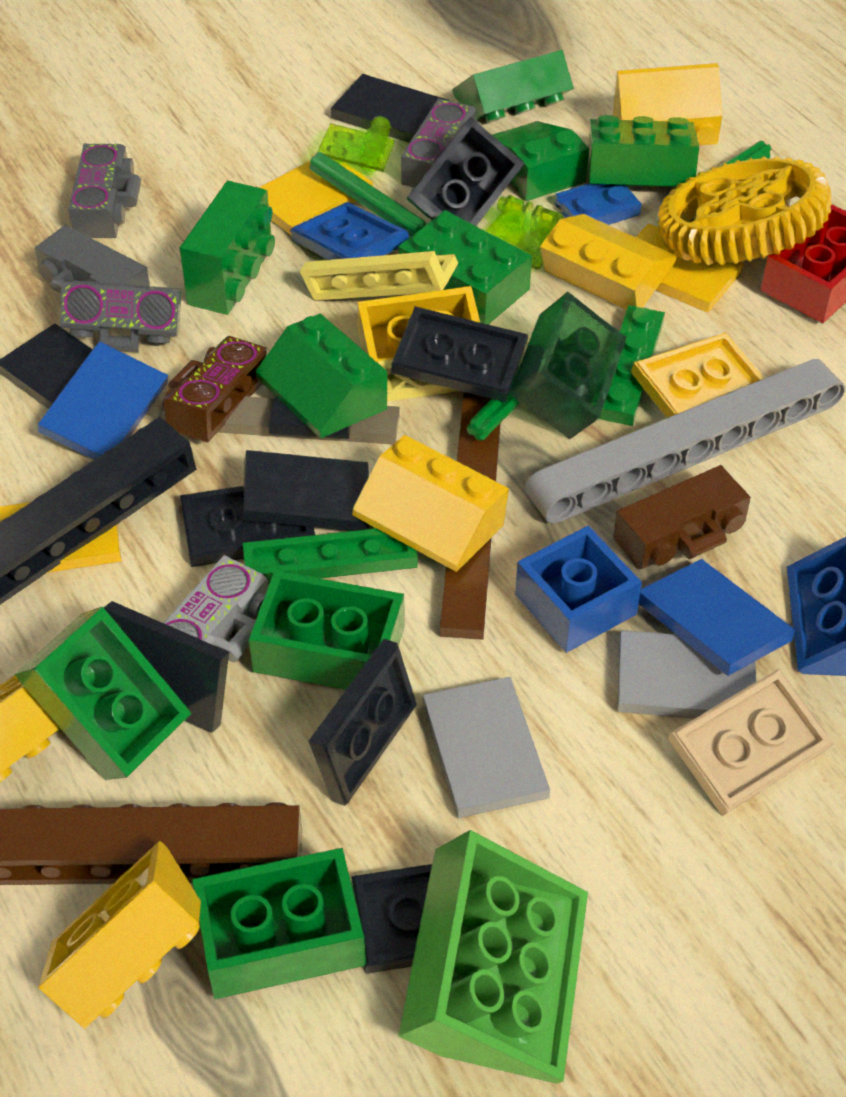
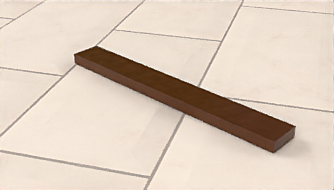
[440,392,501,640]

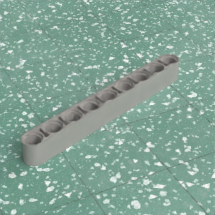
[524,359,846,524]

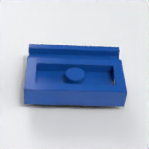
[555,183,642,225]

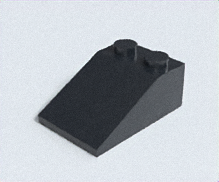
[406,117,525,226]

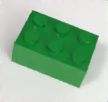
[588,115,699,186]
[179,180,275,315]
[398,210,532,325]
[249,570,405,690]
[14,606,192,780]
[192,847,366,1000]

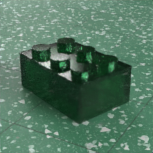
[509,291,627,439]

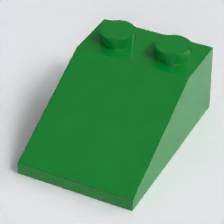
[493,121,589,201]

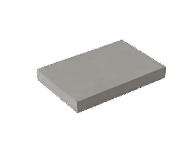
[618,630,756,718]
[423,677,550,818]

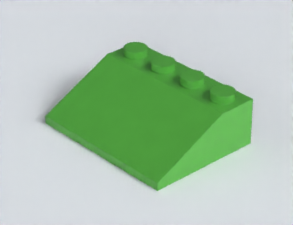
[398,830,588,1084]

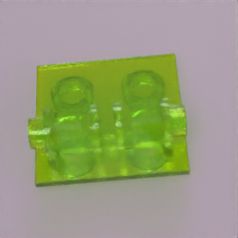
[317,117,396,172]
[486,195,564,270]

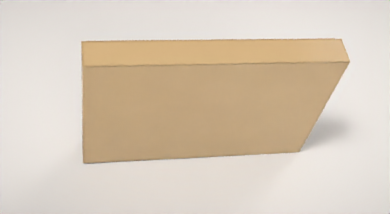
[668,668,834,816]

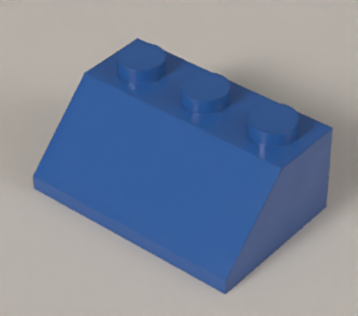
[787,537,846,676]

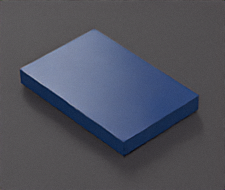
[290,202,409,260]
[38,341,168,460]
[639,559,795,676]

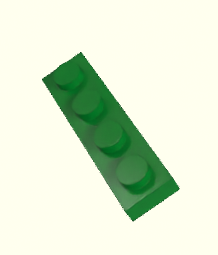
[594,305,665,426]
[243,529,418,584]

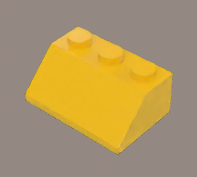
[613,63,723,146]
[540,214,677,310]
[357,286,480,362]
[352,434,509,572]
[0,675,60,782]
[38,841,201,1029]

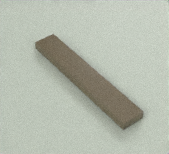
[159,391,400,445]

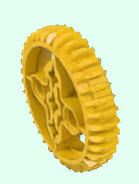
[658,156,832,265]

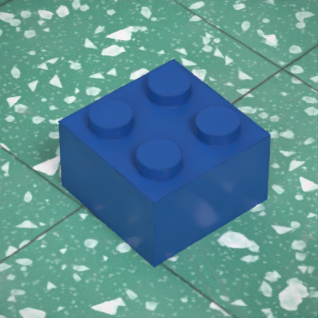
[515,525,642,653]

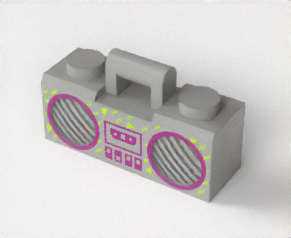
[164,555,268,662]

